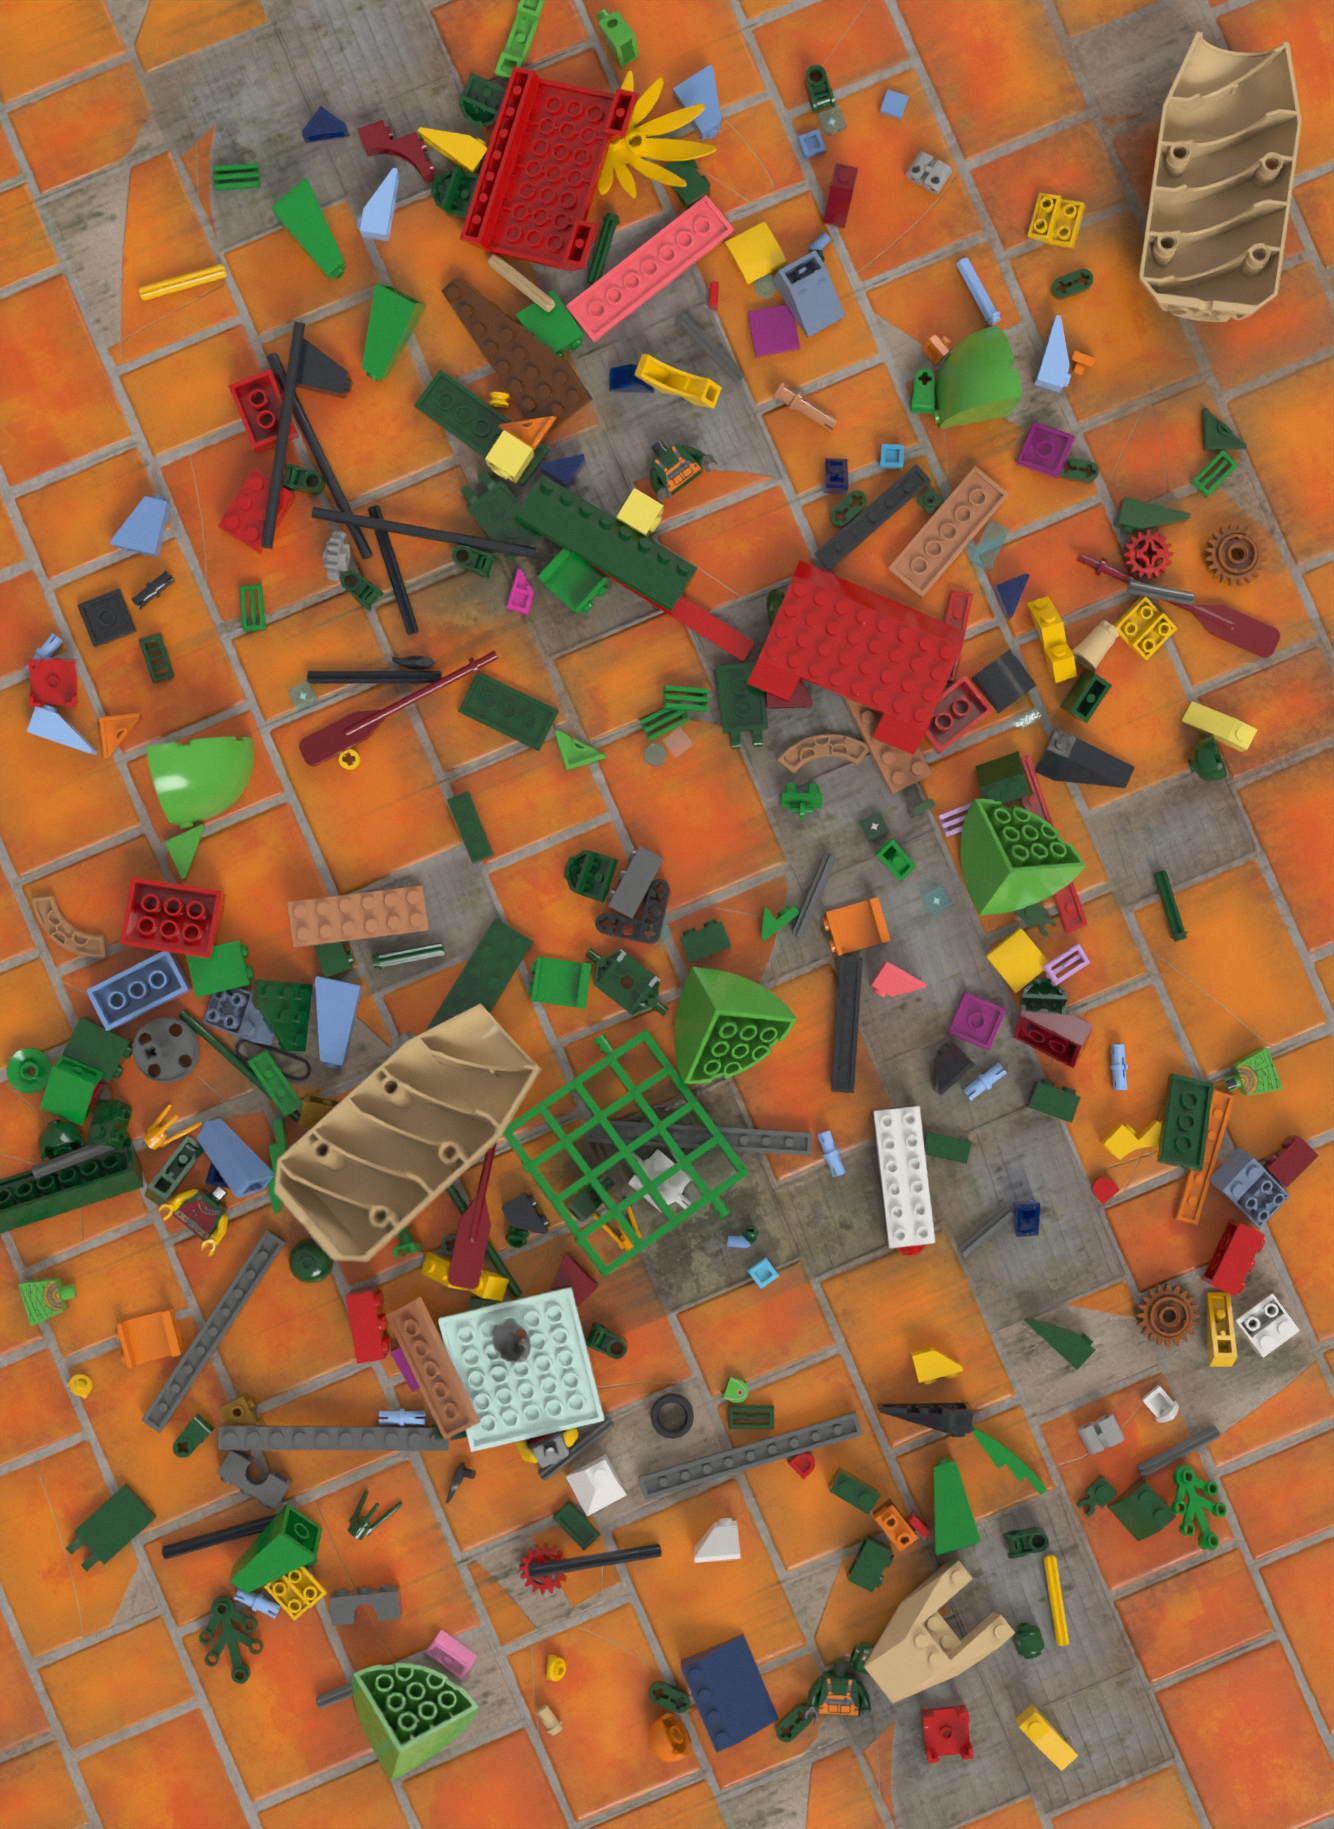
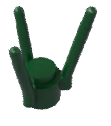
[348,1490,402,1540]

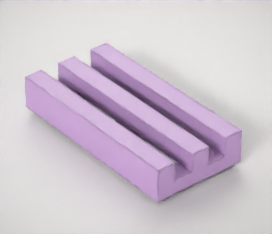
[938,802,973,837]
[1041,944,1090,986]

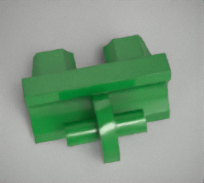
[781,783,823,820]

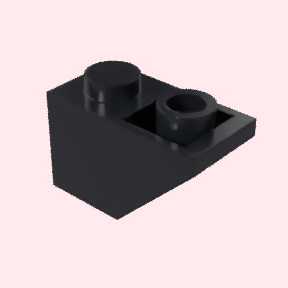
[501,1192,550,1235]

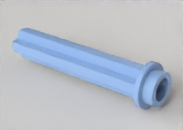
[956,257,1001,326]

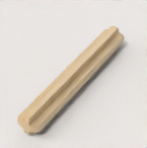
[488,254,555,312]

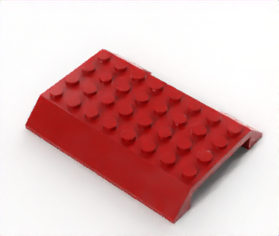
[460,66,639,272]
[747,560,965,755]

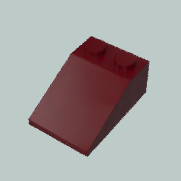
[1013,1011,1093,1068]

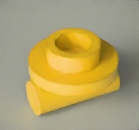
[67,1374,92,1399]
[546,1655,566,1681]

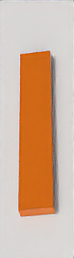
[1174,1089,1235,1225]

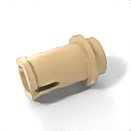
[536,1704,563,1736]

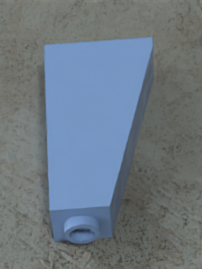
[315,976,363,1069]
[196,1118,275,1198]

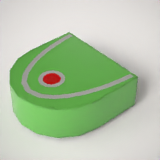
[723,1376,749,1403]

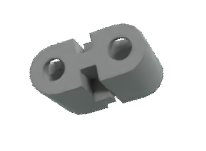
[905,151,953,195]
[1077,1413,1125,1455]

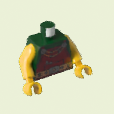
[157,1185,228,1256]

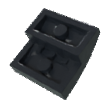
[972,649,1037,714]

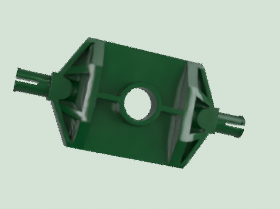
[585,948,669,1017]

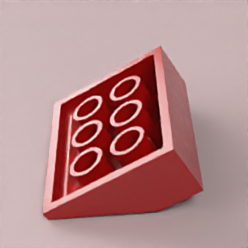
[120,877,226,959]

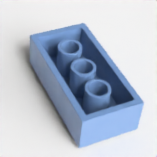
[86,951,193,1031]

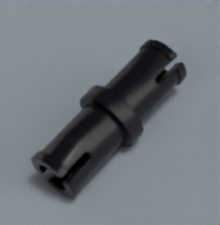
[131,570,175,610]

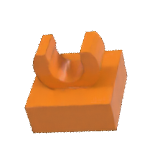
[921,335,951,366]
[1071,349,1096,375]

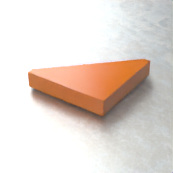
[499,416,557,452]
[99,713,142,759]

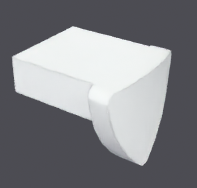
[1141,1385,1179,1423]

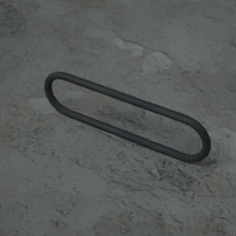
[235,1039,311,1081]

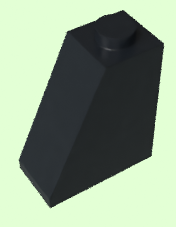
[296,338,353,399]

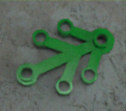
[1170,1465,1227,1550]

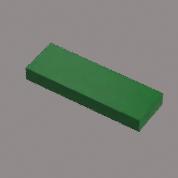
[247,1049,303,1119]

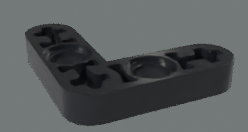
[595,879,671,944]

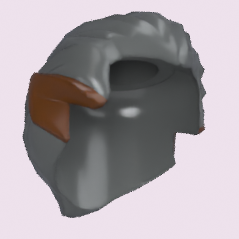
[492,1323,531,1363]

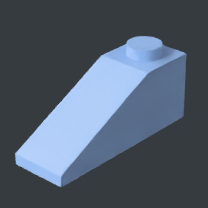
[357,168,400,242]
[1034,315,1071,392]
[27,704,97,756]

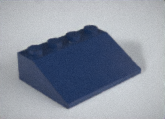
[681,1634,779,1753]

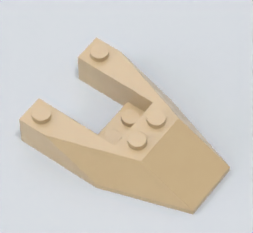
[863,1558,1015,1703]

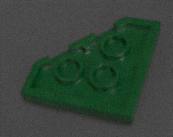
[251,979,313,1052]

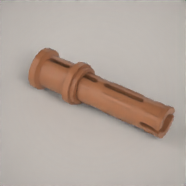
[773,381,838,432]

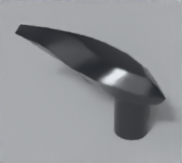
[392,656,436,669]
[445,1462,476,1504]

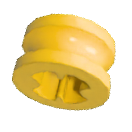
[489,392,509,408]
[339,749,360,770]

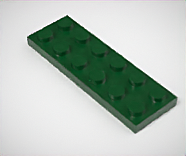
[414,369,550,487]
[425,918,534,1032]

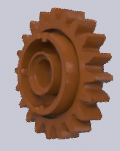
[1204,523,1268,587]
[1135,1283,1200,1347]

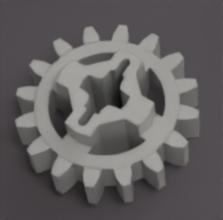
[323,531,351,582]

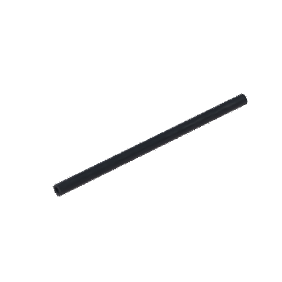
[261,322,305,549]
[266,352,373,560]
[311,507,536,559]

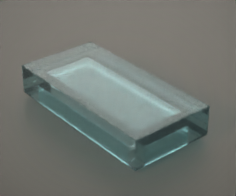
[970,520,1010,571]

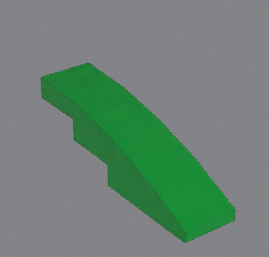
[267,1118,288,1214]
[971,1425,1047,1495]

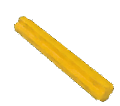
[139,264,227,300]
[1043,1555,1069,1646]

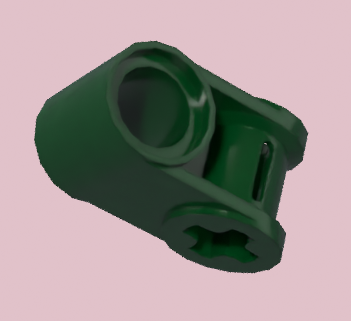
[805,65,836,113]
[282,464,326,495]
[452,545,497,579]
[340,570,384,611]
[585,1322,628,1359]
[172,1413,215,1458]
[1003,1527,1049,1559]

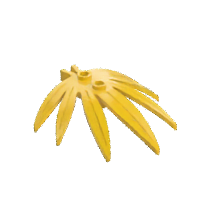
[598,70,716,198]

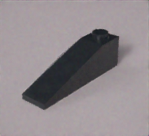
[1035,729,1135,788]
[877,1402,973,1437]

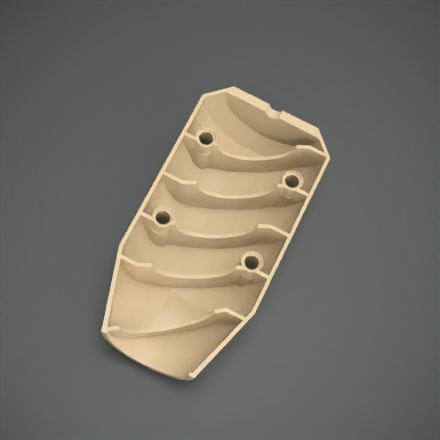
[1139,32,1302,322]
[274,1004,541,1261]

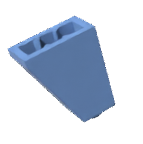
[673,64,721,141]
[110,494,171,558]

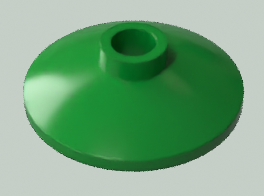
[7,1048,52,1094]

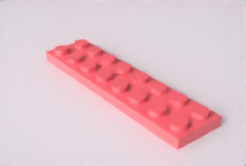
[565,195,734,343]

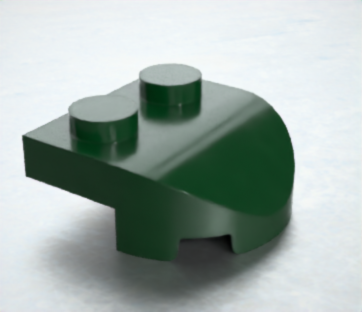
[459,73,507,127]
[431,167,480,219]
[564,850,618,903]
[1020,978,1068,1015]

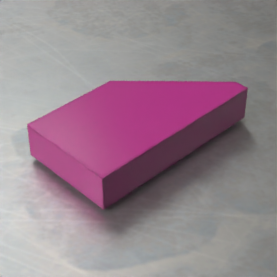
[506,568,534,615]

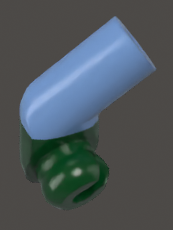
[809,232,831,262]
[727,1226,759,1248]

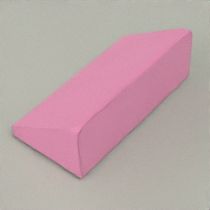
[425,1630,477,1679]

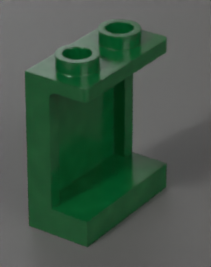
[62,1017,134,1082]

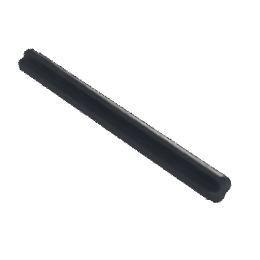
[368,505,419,635]
[307,671,442,684]
[162,1514,277,1560]
[528,1544,662,1578]

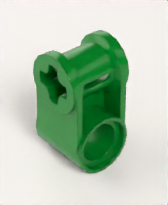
[910,368,935,414]

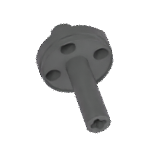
[133,1017,200,1083]

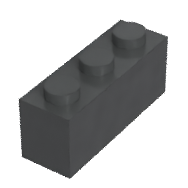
[607,846,664,919]

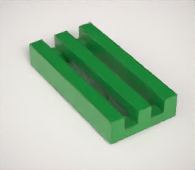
[213,163,261,191]
[1190,450,1238,498]
[239,584,267,632]
[663,685,709,713]
[639,701,690,741]

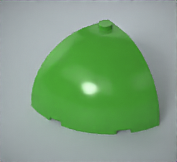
[933,326,1023,429]
[146,736,255,829]
[960,799,1086,916]
[674,967,797,1084]
[352,1663,479,1781]

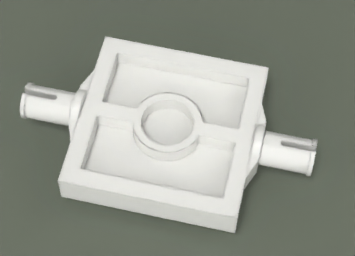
[628,1149,692,1213]

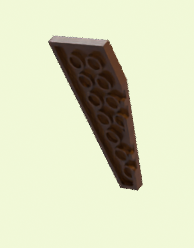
[441,277,593,439]

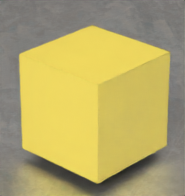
[485,430,534,483]
[617,488,663,538]

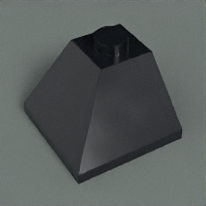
[933,1043,975,1095]

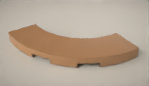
[776,734,869,774]
[31,895,107,958]

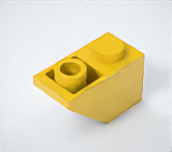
[910,1347,963,1384]

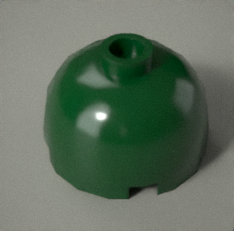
[1187,735,1227,782]
[37,1120,85,1161]
[288,1238,334,1284]

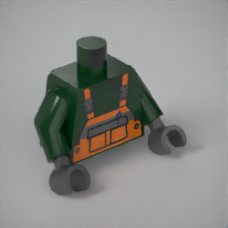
[650,440,717,505]
[803,1660,874,1727]

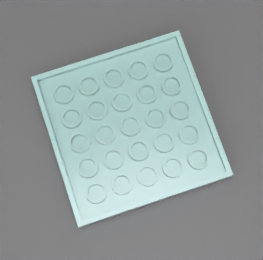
[438,1286,605,1452]

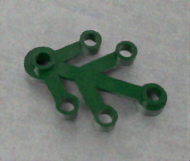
[199,1596,264,1684]

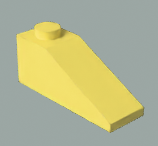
[1181,701,1257,752]

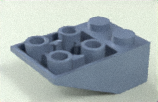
[772,250,845,338]
[203,987,274,1045]
[1208,1147,1290,1229]

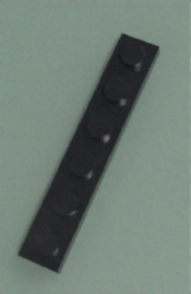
[814,464,931,571]
[831,956,863,1093]

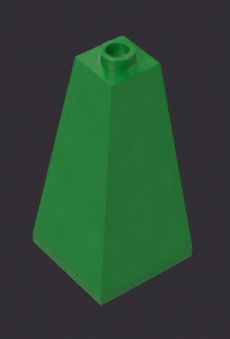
[271,178,347,282]
[361,283,427,381]
[933,1458,981,1557]
[229,1504,323,1593]

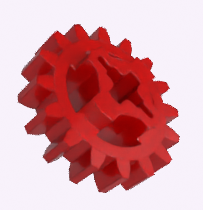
[1123,530,1173,580]
[519,1543,568,1595]

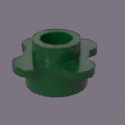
[916,487,944,514]
[505,1226,530,1248]

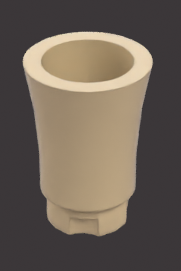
[1072,620,1119,672]

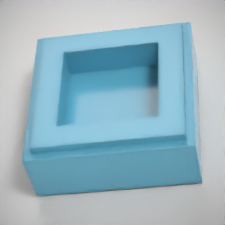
[747,1257,779,1289]

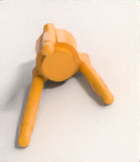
[143,1104,202,1150]
[592,1206,642,1252]

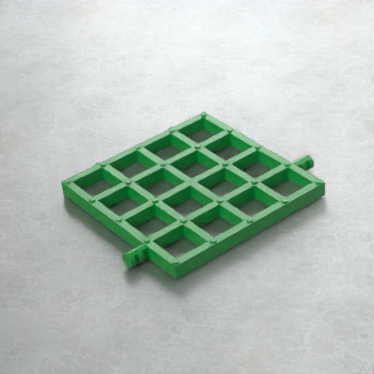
[502,1029,749,1278]

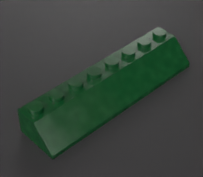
[515,475,698,612]
[0,1137,144,1234]

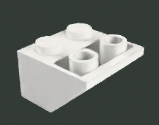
[1235,1293,1300,1358]

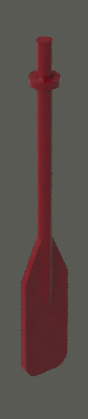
[1076,553,1280,658]
[299,650,499,766]
[447,1142,497,1290]

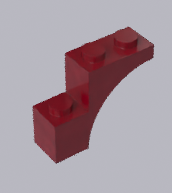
[358,120,435,184]

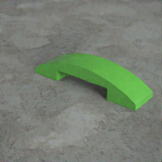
[495,0,545,79]

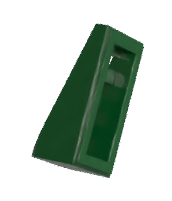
[139,632,175,683]

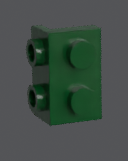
[87,1099,132,1150]

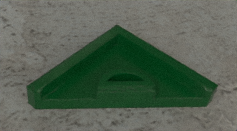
[1202,408,1247,451]

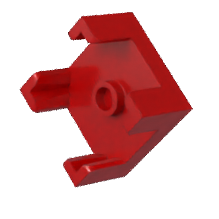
[28,659,78,707]
[921,1705,974,1764]

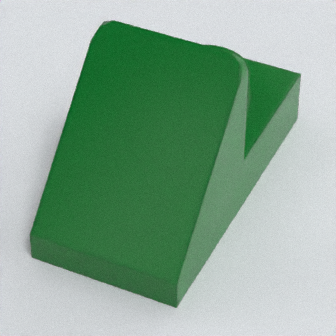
[875,838,916,882]
[760,906,800,941]

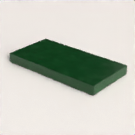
[458,673,559,751]
[1157,1073,1214,1172]

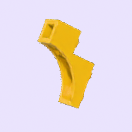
[634,354,722,409]
[1027,596,1077,683]
[1100,1120,1163,1160]
[421,1252,509,1301]

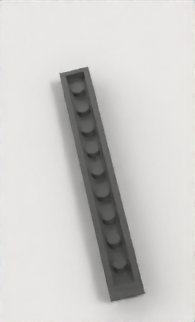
[585,1119,812,1156]
[141,1229,287,1433]
[639,1411,863,1500]
[218,1425,449,1451]

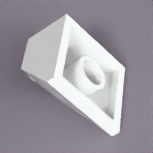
[566,1454,627,1516]
[694,1518,740,1563]

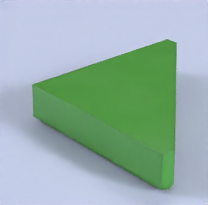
[554,730,606,771]
[165,824,205,880]

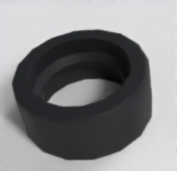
[651,1393,694,1439]

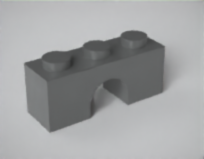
[217,1450,292,1509]
[329,1583,402,1626]

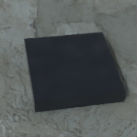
[77,589,137,648]

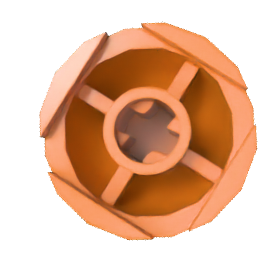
[648,1713,692,1762]

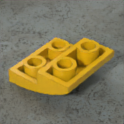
[1027,193,1085,249]
[725,221,787,284]
[1113,596,1177,661]
[985,927,1048,993]
[265,1566,327,1621]

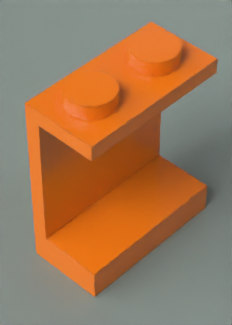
[822,897,891,956]
[115,1307,185,1369]

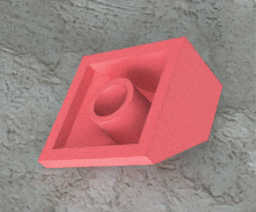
[870,962,927,998]

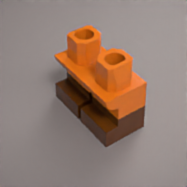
[872,1499,918,1552]

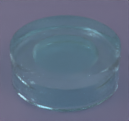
[754,274,777,299]
[644,743,667,767]

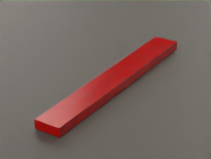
[591,565,755,662]
[1019,755,1088,933]

